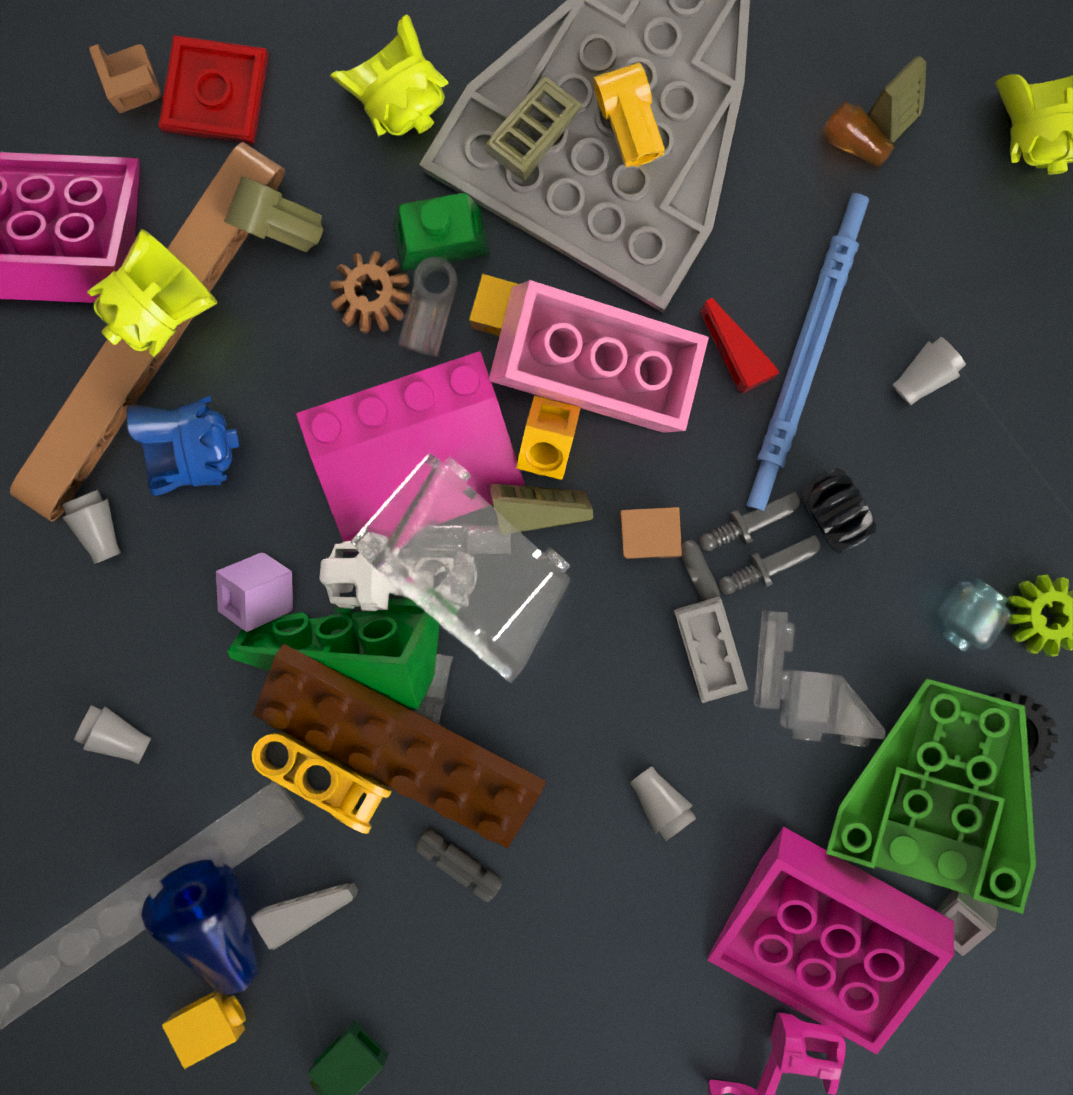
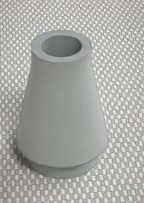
[892,337,966,406]
[62,490,121,564]
[74,705,151,764]
[630,766,697,841]

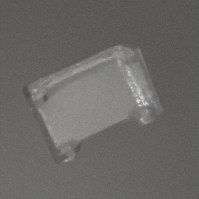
[350,453,572,683]

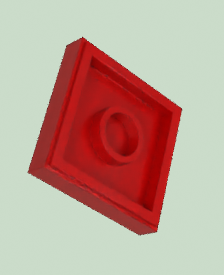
[159,35,269,145]

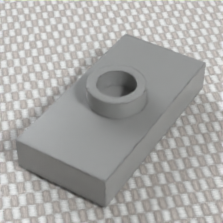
[674,596,748,703]

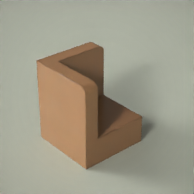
[89,44,163,114]
[619,507,682,559]

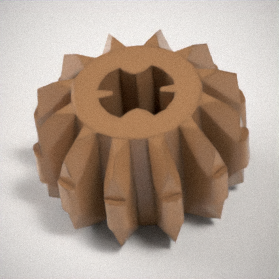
[330,251,411,334]

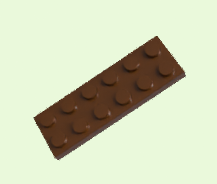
[253,644,547,849]

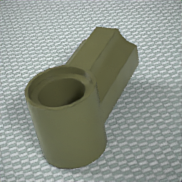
[224,176,324,253]

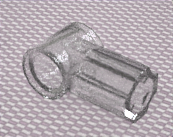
[398,257,459,357]

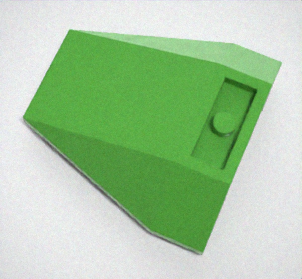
[826,679,1036,914]

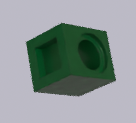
[307,1020,388,1095]

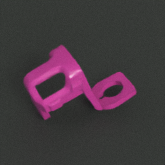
[708,1012,846,1095]

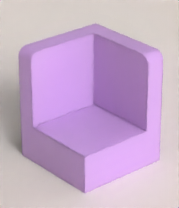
[216,553,293,632]

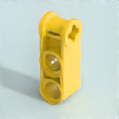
[252,731,392,834]

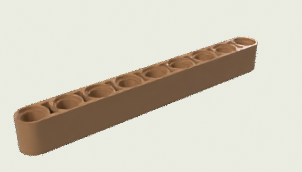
[10,142,285,522]

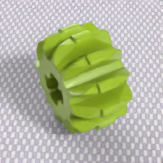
[1004,575,1073,657]

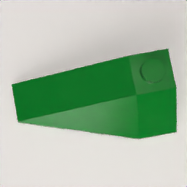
[227,598,441,709]

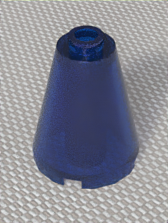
[141,859,258,995]

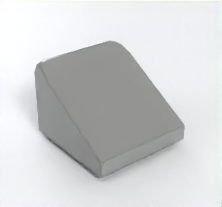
[936,890,999,956]

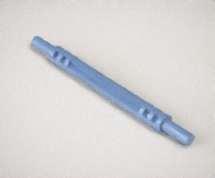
[746,193,869,511]

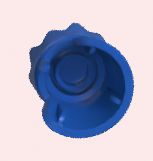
[127,396,240,496]

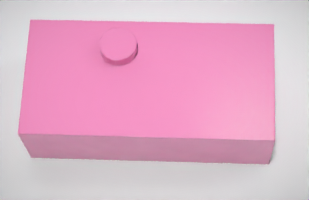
[488,280,709,433]

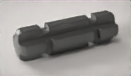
[415,828,502,902]

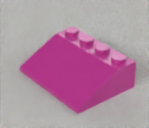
[0,152,140,303]
[296,351,526,554]
[707,827,954,1055]

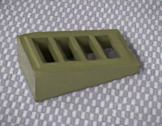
[866,56,927,143]
[485,76,582,182]
[489,484,594,535]

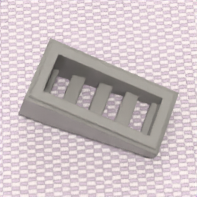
[251,882,359,950]

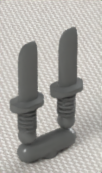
[680,491,820,601]

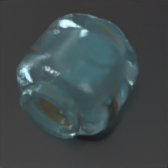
[937,578,1011,652]

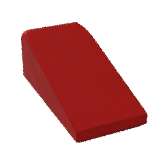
[700,298,779,394]

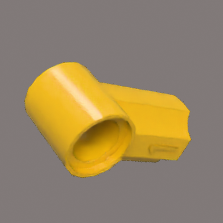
[593,62,665,167]

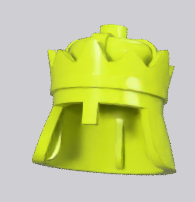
[329,15,449,137]
[995,74,1073,175]
[87,229,217,357]

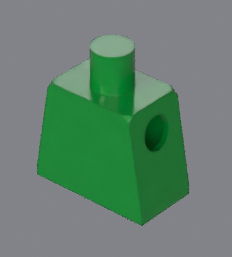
[393,193,489,271]

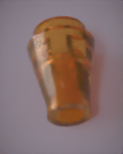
[822,100,895,168]

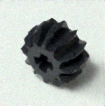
[801,468,876,553]

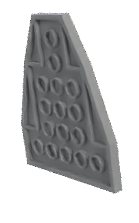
[419,0,750,313]

